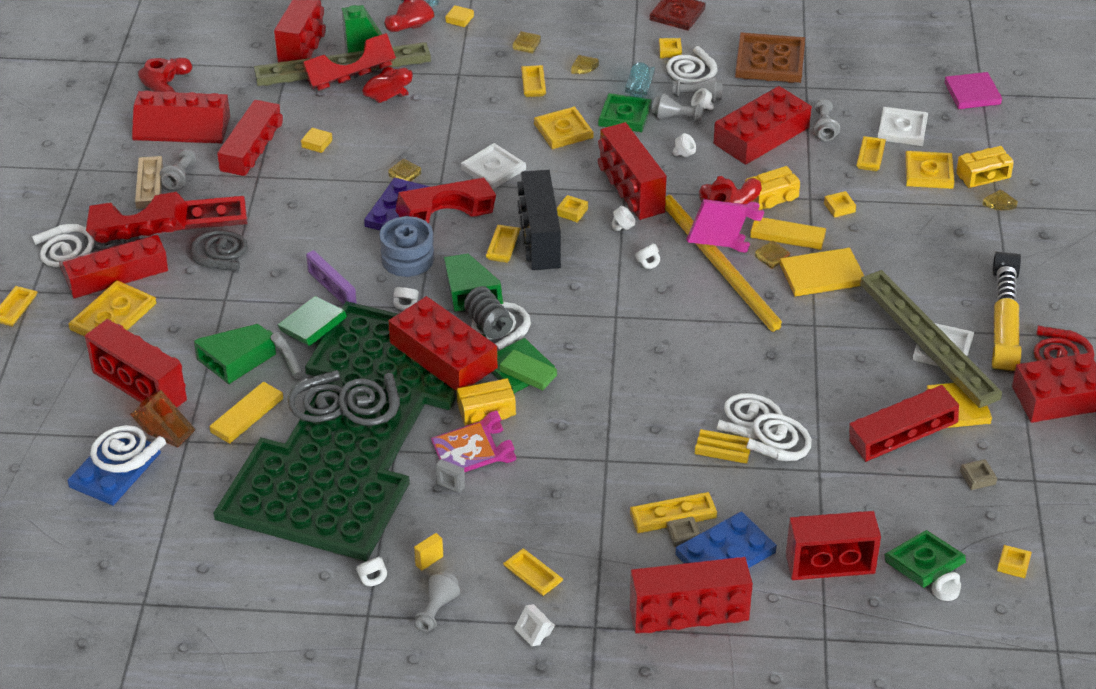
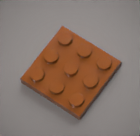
[735,32,805,83]

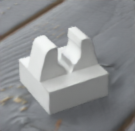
[514,604,555,646]

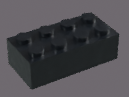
[517,169,561,270]

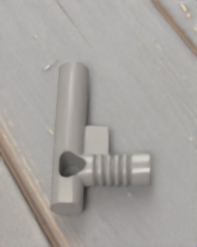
[271,332,303,380]

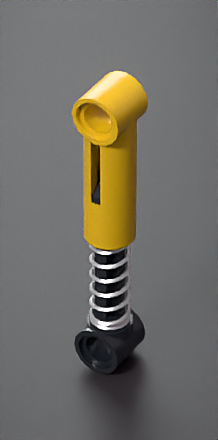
[992,251,1021,371]

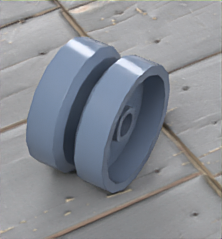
[379,216,435,277]

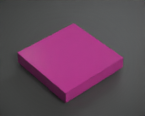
[944,72,1002,109]

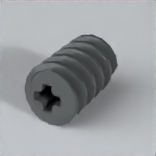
[464,286,513,339]

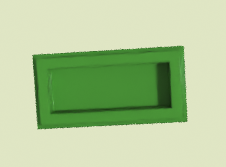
[500,350,557,391]

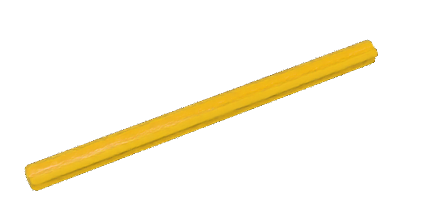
[665,195,782,332]

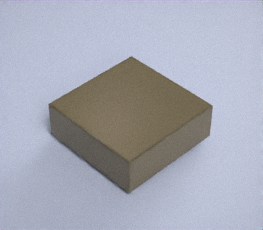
[960,459,997,490]
[667,517,700,547]

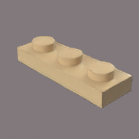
[135,156,163,209]

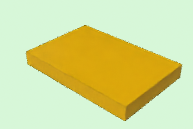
[780,248,864,297]
[68,280,157,337]

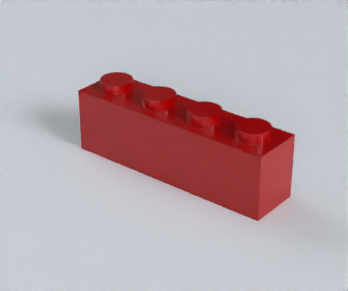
[217,99,283,176]
[147,196,248,231]
[849,385,959,462]

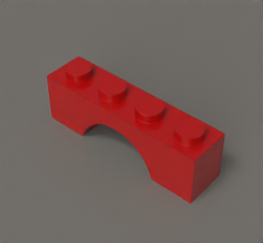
[302,33,396,91]
[395,177,496,224]
[86,192,188,243]

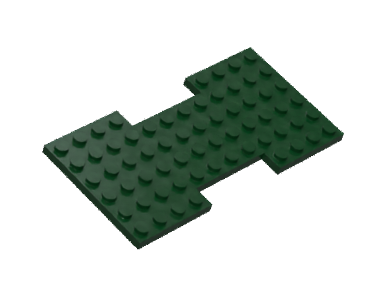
[213,301,486,561]

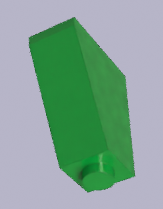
[342,5,382,53]
[444,253,503,312]
[194,324,276,384]

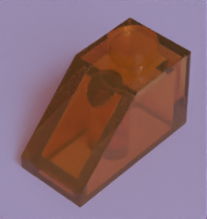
[130,390,196,447]

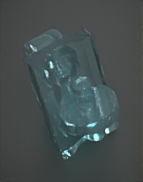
[625,62,655,98]

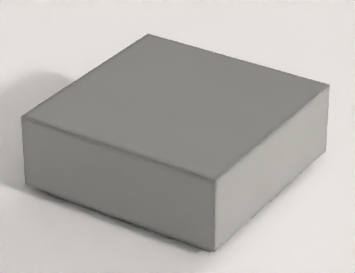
[436,459,465,493]

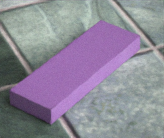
[306,250,357,305]

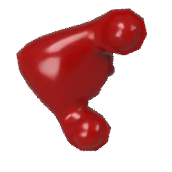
[384,0,435,32]
[138,57,193,92]
[362,67,413,103]
[698,176,762,204]

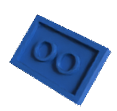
[67,431,161,506]
[675,511,777,568]

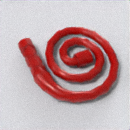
[1033,325,1095,361]

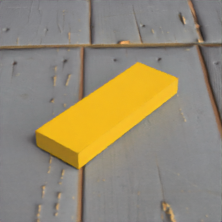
[750,217,826,250]
[209,381,284,444]
[630,492,717,534]

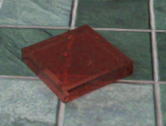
[650,0,706,31]

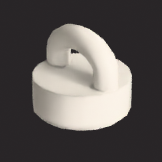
[691,88,714,110]
[672,133,696,157]
[612,206,635,231]
[634,243,660,269]
[393,287,419,311]
[356,556,387,587]
[931,572,961,601]

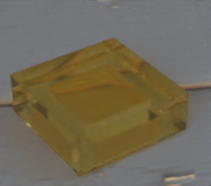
[513,31,541,53]
[388,159,421,182]
[755,241,790,269]

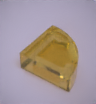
[571,55,599,74]
[983,189,1018,211]

